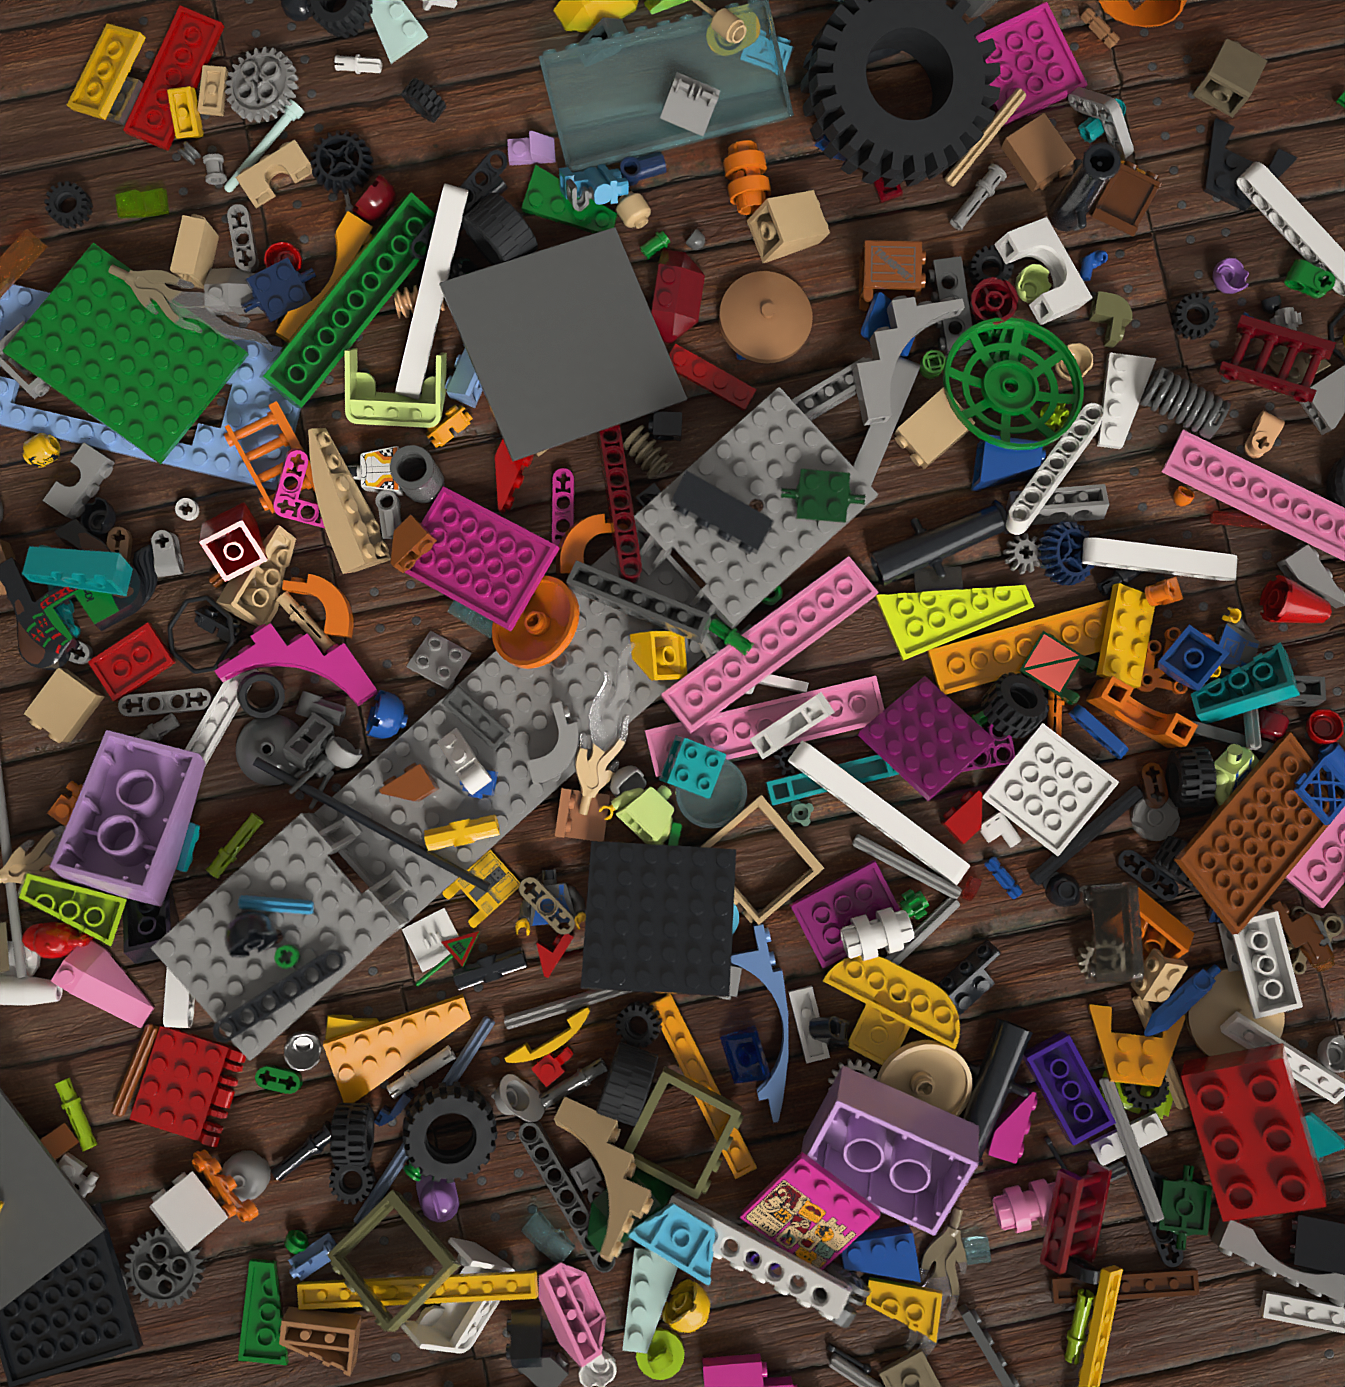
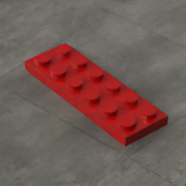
[123,6,224,151]

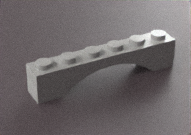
[1211,1217,1345,1308]

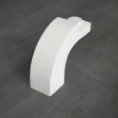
[749,692,834,759]

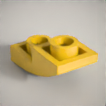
[325,1015,379,1040]

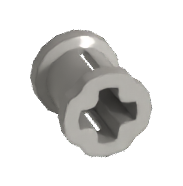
[203,154,227,185]

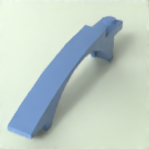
[731,923,788,1123]

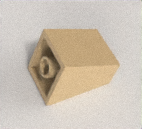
[747,190,830,263]
[894,387,975,469]

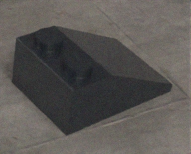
[122,882,179,964]

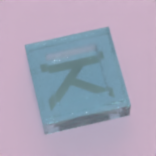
[963,1235,991,1265]

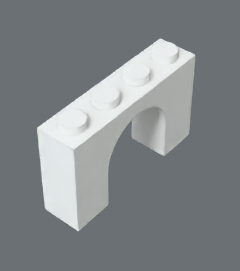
[994,217,1093,325]

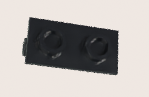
[194,605,247,644]

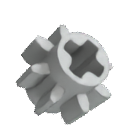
[1270,307,1302,331]

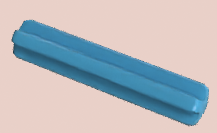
[238,895,314,914]

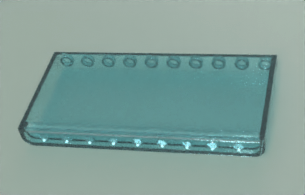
[539,0,794,173]

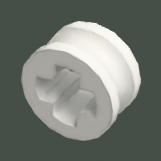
[175,498,200,521]

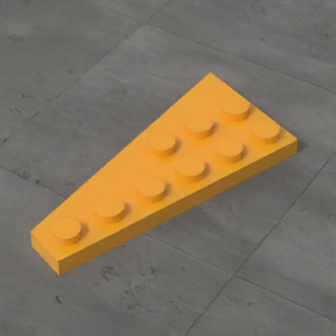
[323,994,471,1103]

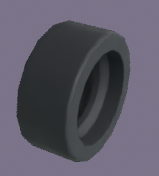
[237,671,285,718]

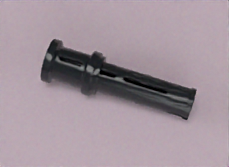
[271,1121,331,1182]

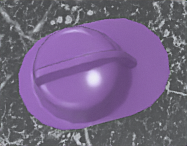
[416,1174,459,1222]

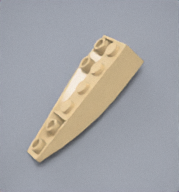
[308,428,391,574]

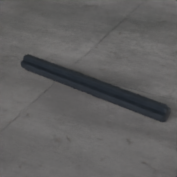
[1029,786,1143,885]

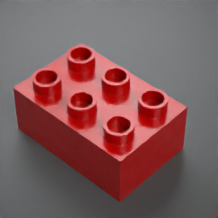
[1181,1043,1326,1222]

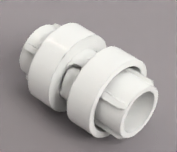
[840,907,914,961]

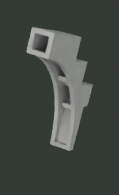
[852,296,965,426]

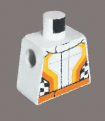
[348,446,403,495]

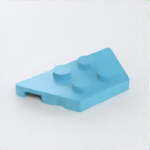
[627,1202,715,1286]

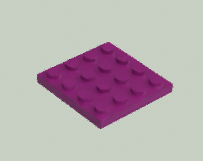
[858,676,995,801]

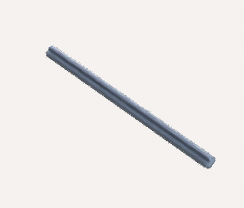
[354,1016,495,1224]

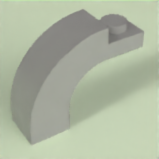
[527,701,580,785]

